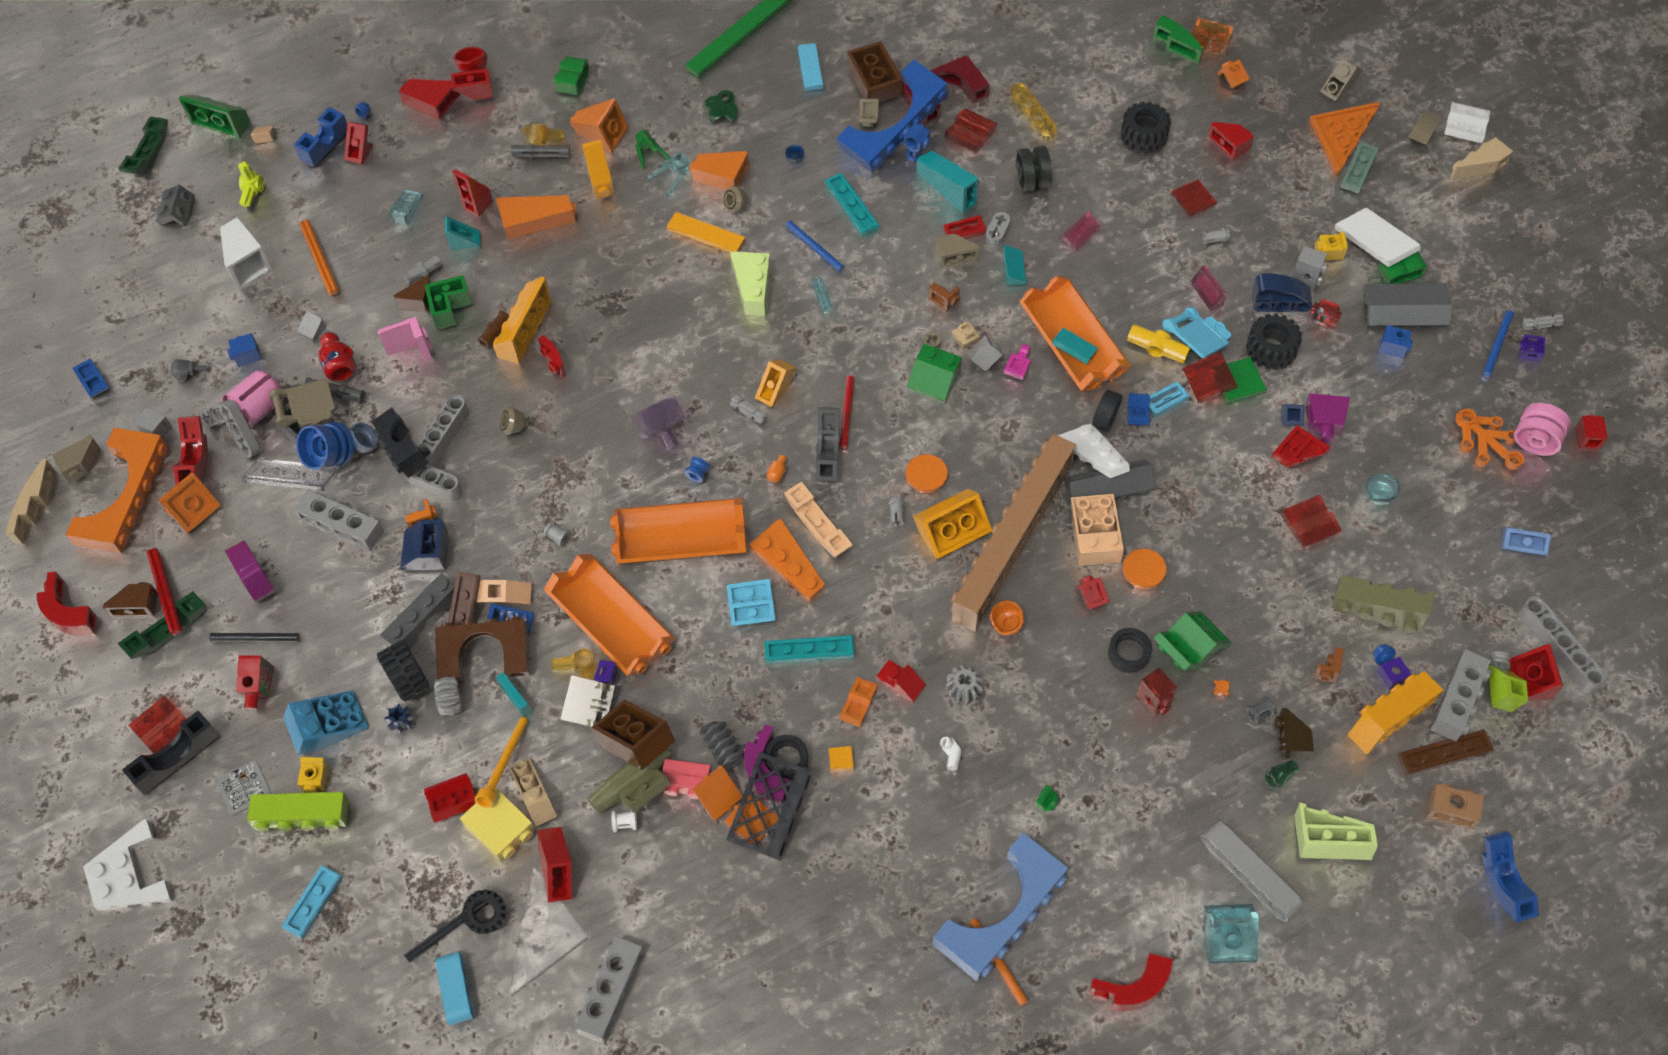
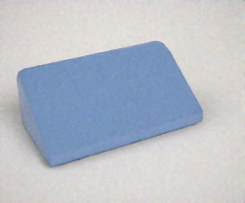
[1502,527,1551,556]

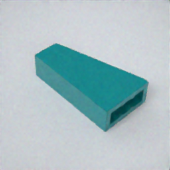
[917,150,979,214]

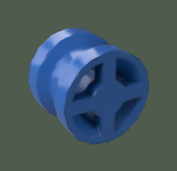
[684,457,710,483]

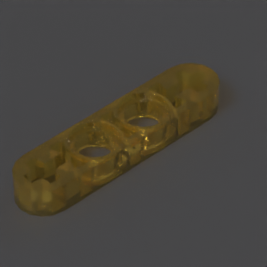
[1010,83,1057,140]

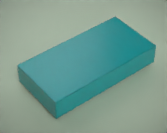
[1052,328,1098,364]
[496,672,532,717]

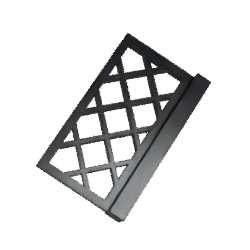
[726,752,813,861]

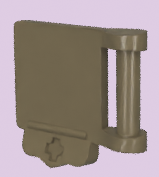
[269,379,335,428]

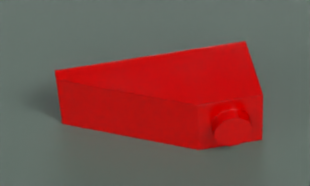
[452,169,493,217]

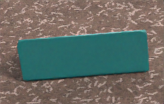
[1003,245,1027,285]

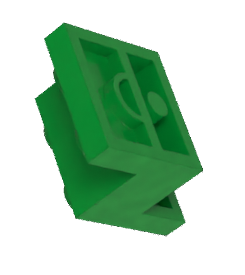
[1154,611,1232,671]

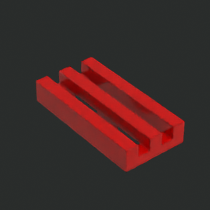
[943,215,987,239]

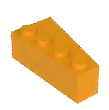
[1347,671,1444,755]

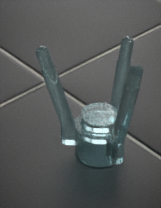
[647,152,689,197]

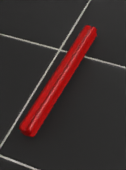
[146,548,183,636]

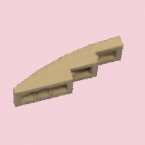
[5,459,54,544]

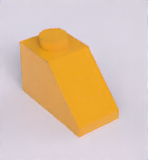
[755,359,796,407]

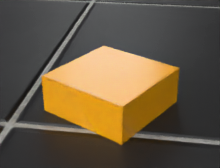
[828,746,854,773]

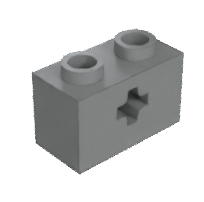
[1292,246,1328,293]

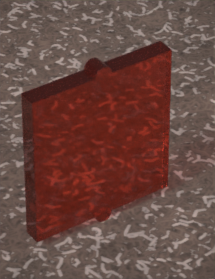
[1171,179,1217,217]

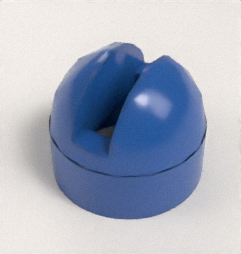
[354,102,371,119]

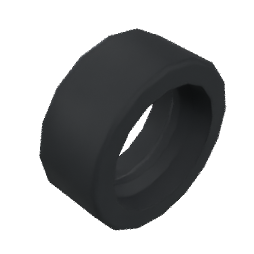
[1092,389,1123,432]
[1108,628,1152,673]
[765,735,809,781]

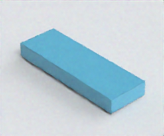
[797,43,823,91]
[281,865,343,939]

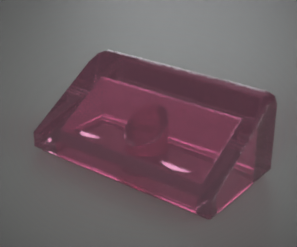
[1058,211,1101,251]
[1190,265,1226,311]

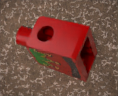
[236,655,274,710]

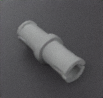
[402,255,442,285]

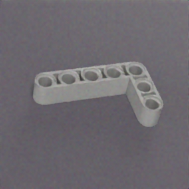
[405,395,469,501]

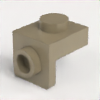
[859,98,879,126]

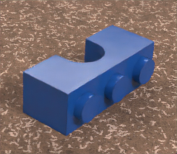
[293,107,348,167]

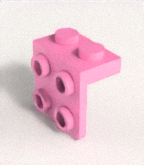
[378,317,433,361]

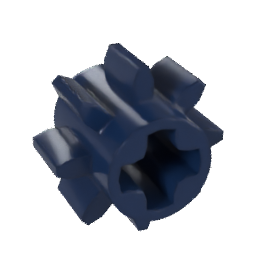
[384,704,415,734]

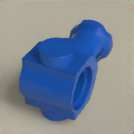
[902,123,931,162]

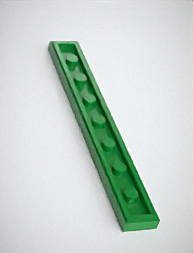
[685,0,792,78]

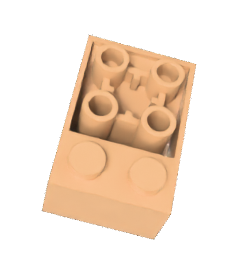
[1071,494,1124,566]

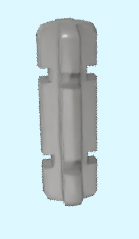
[1522,314,1564,330]
[730,396,767,424]

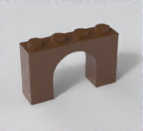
[435,617,530,682]

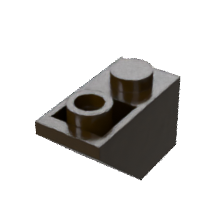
[1275,708,1314,760]

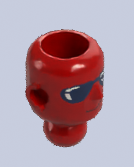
[318,332,356,382]

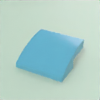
[727,579,776,627]

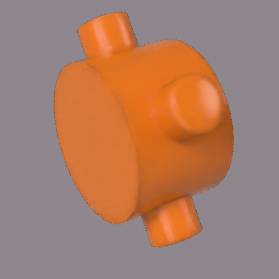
[1213,679,1230,696]

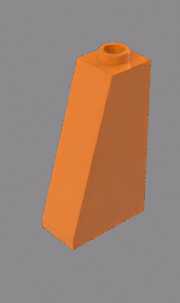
[496,195,577,240]

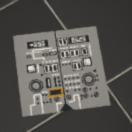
[215,760,271,816]

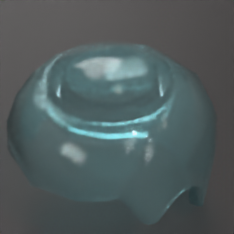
[1365,473,1400,505]

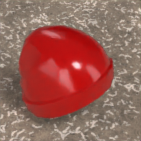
[454,47,488,72]

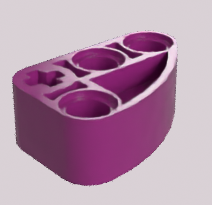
[225,540,275,603]

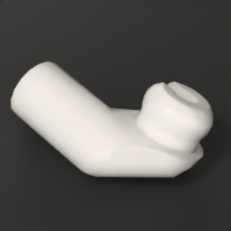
[940,736,962,771]

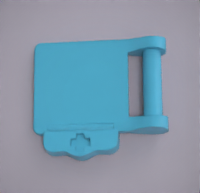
[1162,306,1231,359]

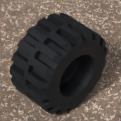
[1120,102,1171,154]
[1246,314,1302,370]
[377,640,429,702]

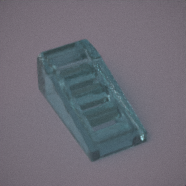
[388,190,423,225]

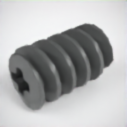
[699,721,744,772]

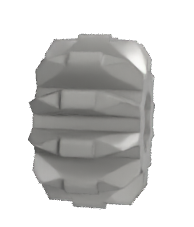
[945,664,984,704]
[434,677,462,716]

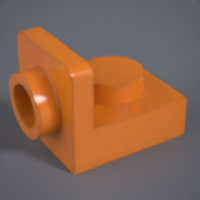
[1217,59,1250,89]
[405,499,438,527]

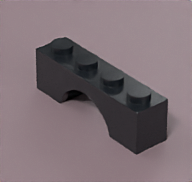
[372,407,429,478]
[122,710,220,795]

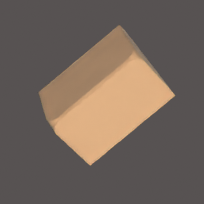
[251,126,274,144]

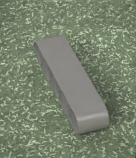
[1519,596,1606,694]
[1201,821,1303,922]

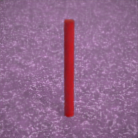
[839,376,854,450]

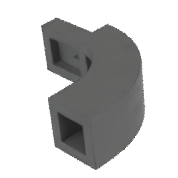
[816,407,840,481]

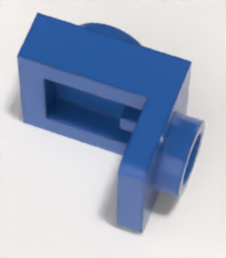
[1127,393,1150,426]

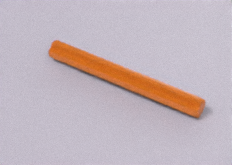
[299,219,339,296]

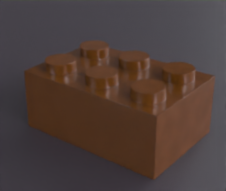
[847,41,903,103]
[591,699,675,770]

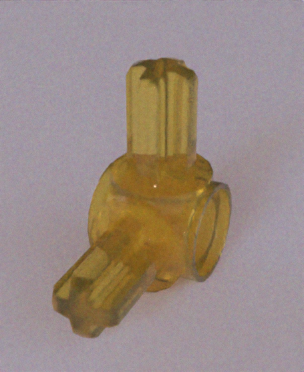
[520,123,564,145]
[551,649,596,680]

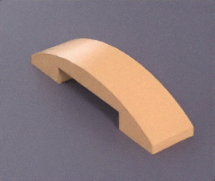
[784,481,853,558]

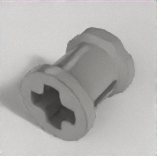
[543,521,572,548]

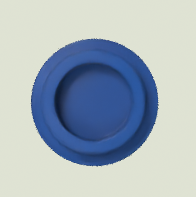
[1373,644,1396,665]

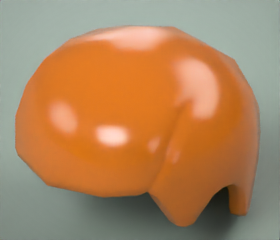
[990,600,1025,636]

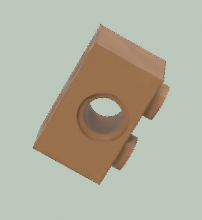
[1426,783,1484,829]

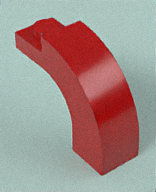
[173,415,208,485]
[37,571,96,636]
[1089,953,1173,1011]

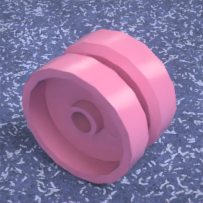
[1514,403,1571,456]

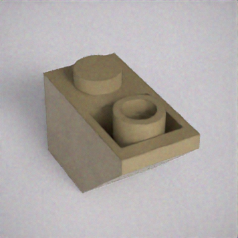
[1320,58,1363,101]

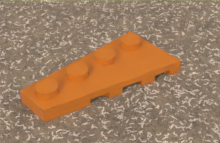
[749,518,825,602]

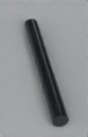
[209,633,299,642]
[404,902,489,963]

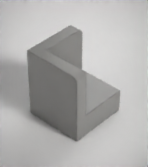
[969,335,1002,371]
[133,407,172,438]

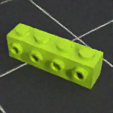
[247,792,349,831]

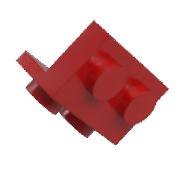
[423,773,476,823]

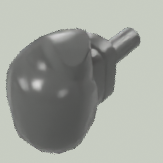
[170,359,208,382]

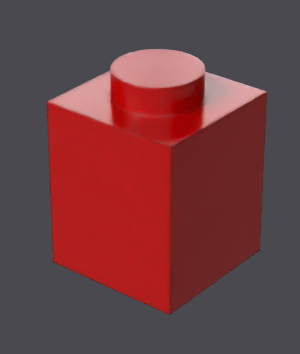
[1575,415,1608,449]

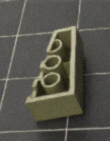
[1331,575,1436,634]

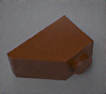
[103,582,158,617]

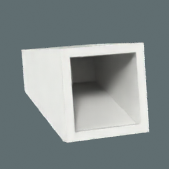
[220,218,273,291]

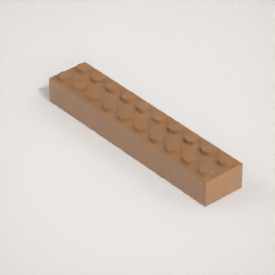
[950,434,1076,632]

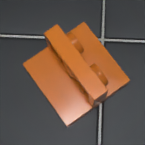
[158,473,221,533]

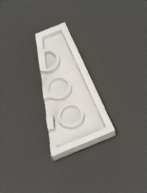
[1058,423,1130,478]

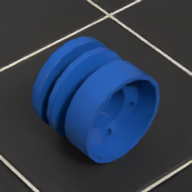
[296,422,354,470]

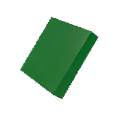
[1211,357,1267,404]

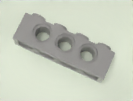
[293,489,384,551]
[1430,649,1491,741]
[574,936,644,1044]

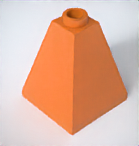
[570,99,629,154]

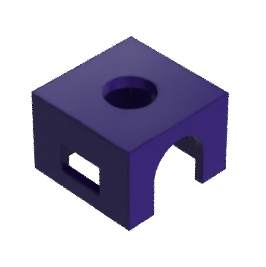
[1519,334,1546,362]
[1377,656,1412,690]
[594,660,618,685]

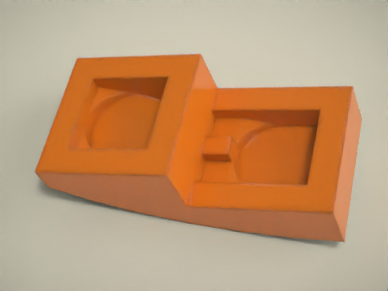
[839,677,878,727]

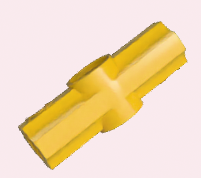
[1127,324,1191,364]

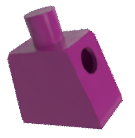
[1305,393,1350,443]

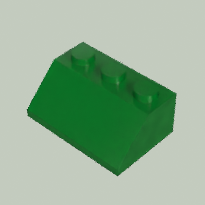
[179,95,251,138]

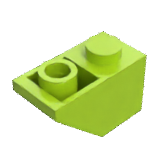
[1488,665,1528,712]

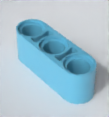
[435,951,474,1026]

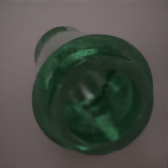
[1263,760,1299,789]

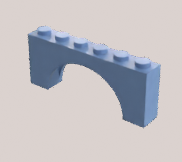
[932,833,1068,981]

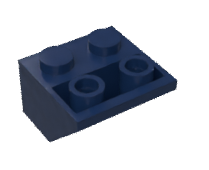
[400,519,448,570]

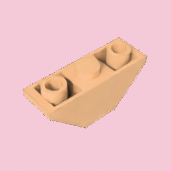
[476,580,532,605]

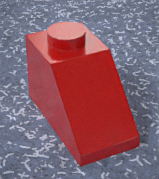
[451,68,493,100]
[1208,122,1254,160]

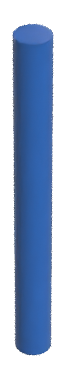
[786,220,844,272]
[1482,310,1514,377]

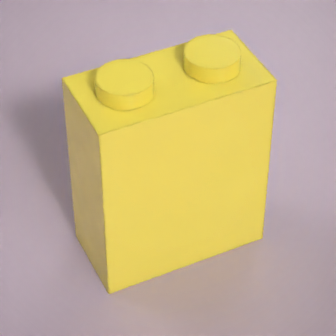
[459,788,536,863]

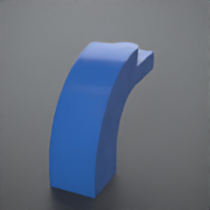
[1482,831,1539,923]

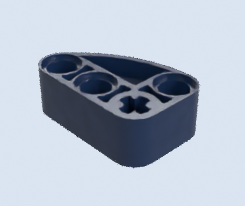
[1252,273,1313,312]

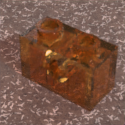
[1191,18,1233,56]

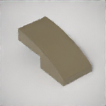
[1409,110,1442,145]

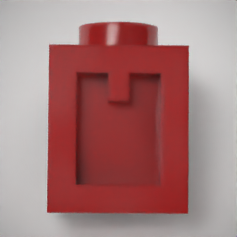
[1075,575,1110,610]

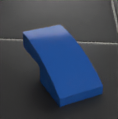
[72,358,109,398]

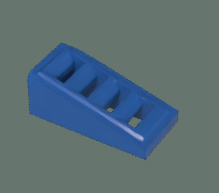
[487,603,534,634]

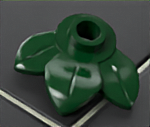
[703,90,738,123]

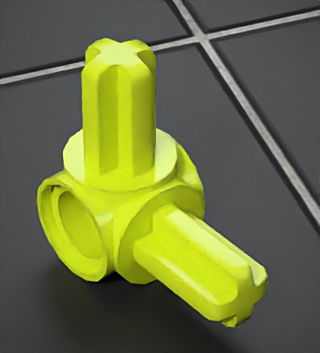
[238,161,264,208]

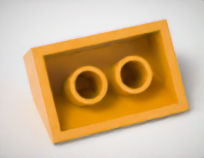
[913,489,992,559]

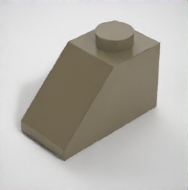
[935,234,980,268]
[52,435,100,483]

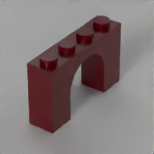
[902,55,990,125]

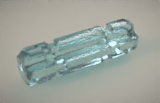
[812,277,833,313]

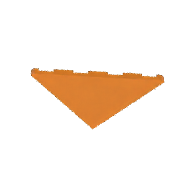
[1309,102,1380,176]

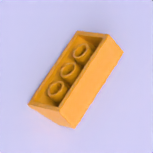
[493,277,552,364]

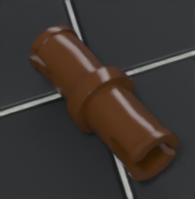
[477,310,509,348]

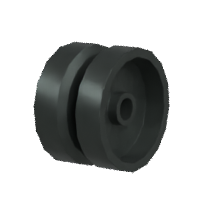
[1016,145,1052,192]

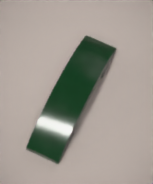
[118,116,168,174]
[118,591,206,659]

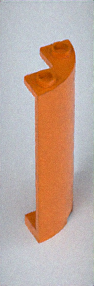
[1019,276,1131,391]
[610,498,746,564]
[543,554,676,676]

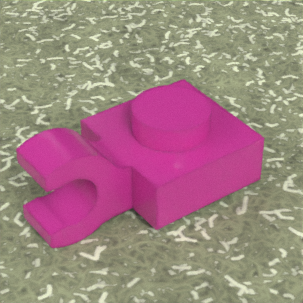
[1004,344,1031,380]

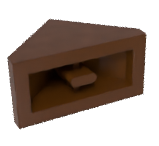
[393,276,431,312]

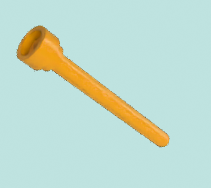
[475,717,528,808]

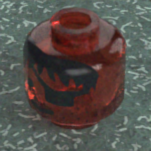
[1310,299,1342,329]

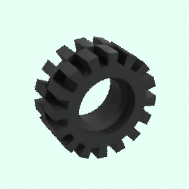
[462,889,506,934]

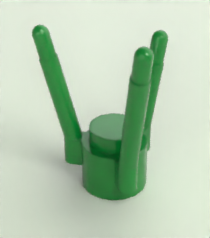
[635,130,672,169]

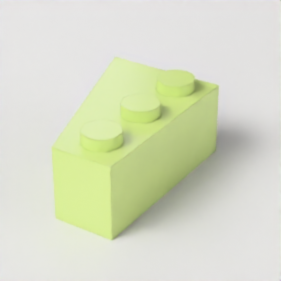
[730,251,771,316]
[1294,802,1378,860]

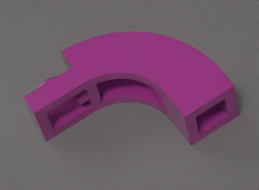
[744,724,791,808]

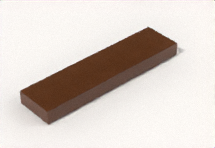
[1397,730,1494,777]

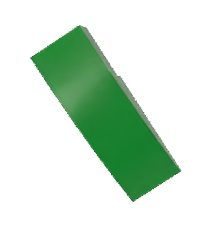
[1153,15,1203,64]

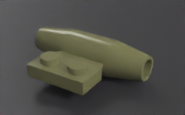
[588,748,672,813]

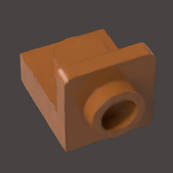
[928,282,960,312]
[1314,647,1344,682]

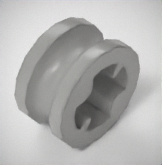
[1489,651,1511,670]

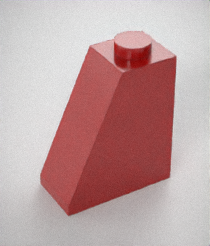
[399,79,460,120]
[538,827,572,903]

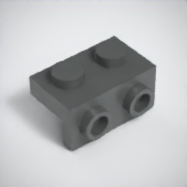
[155,184,194,226]

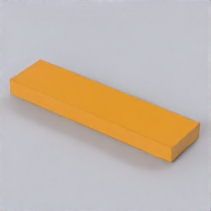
[667,212,745,253]

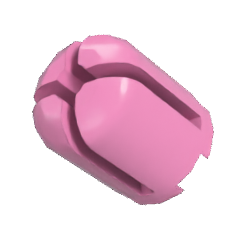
[222,370,284,429]

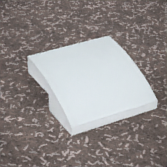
[1444,102,1490,143]

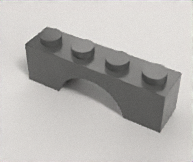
[380,573,455,650]

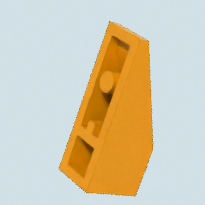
[582,139,614,199]

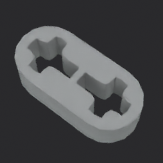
[985,212,1010,247]

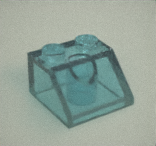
[1203,904,1259,963]

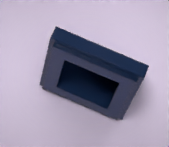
[1281,404,1305,426]

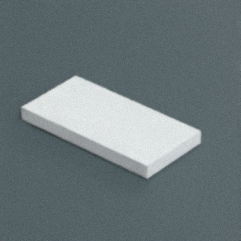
[1335,208,1421,267]

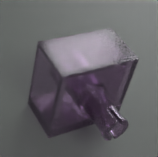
[630,396,686,450]

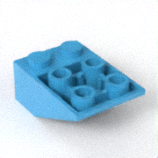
[283,690,368,755]

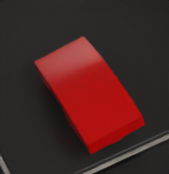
[538,334,566,378]

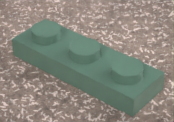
[1340,141,1379,194]

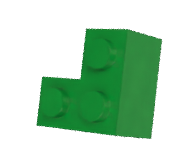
[425,275,472,330]

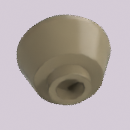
[723,186,748,213]
[500,407,526,435]

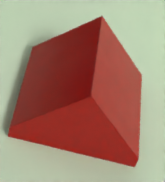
[1509,643,1563,701]

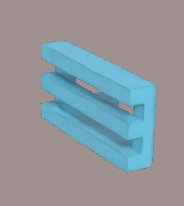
[1149,381,1189,418]

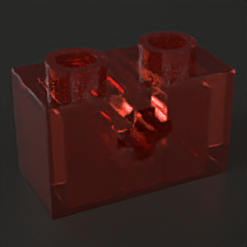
[1136,667,1177,718]

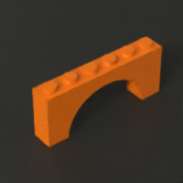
[65,428,167,553]

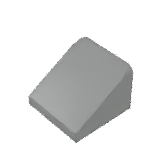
[297,311,326,341]

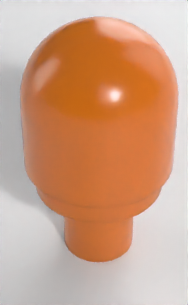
[766,455,787,483]

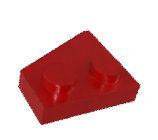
[1271,425,1331,468]

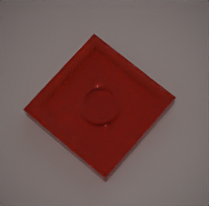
[1183,351,1237,404]

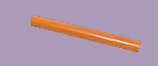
[969,918,1029,1006]

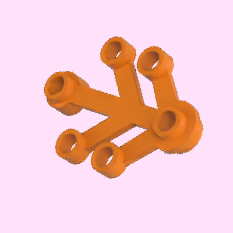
[1455,409,1524,470]

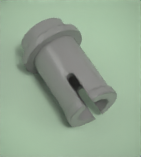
[1203,227,1230,244]
[888,497,905,526]

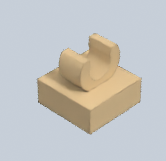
[952,322,980,349]

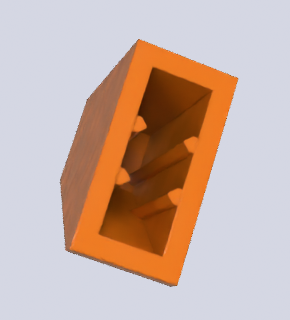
[690,151,749,190]

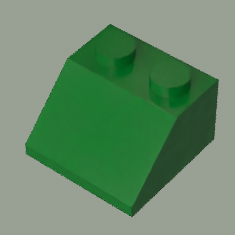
[907,343,962,402]

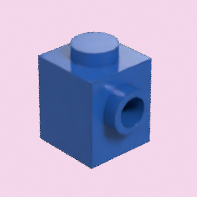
[1379,325,1413,359]
[227,333,262,367]

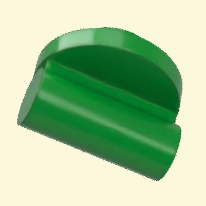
[1034,785,1059,812]

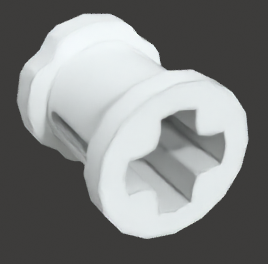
[612,811,637,832]

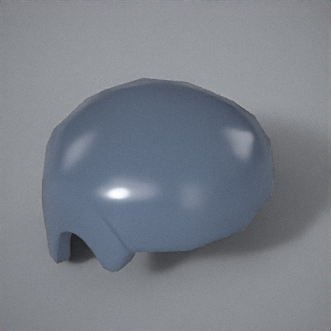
[349,422,379,453]

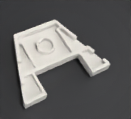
[83,819,172,911]

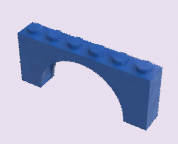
[836,59,949,173]

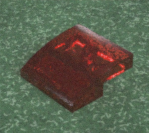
[944,108,998,153]
[1280,495,1342,548]
[128,695,186,754]

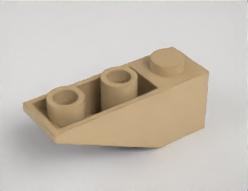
[1450,137,1513,180]
[509,758,557,827]

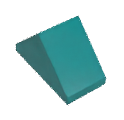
[445,216,481,251]

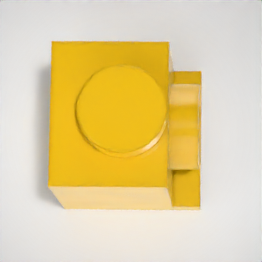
[1315,232,1348,260]
[297,757,329,793]

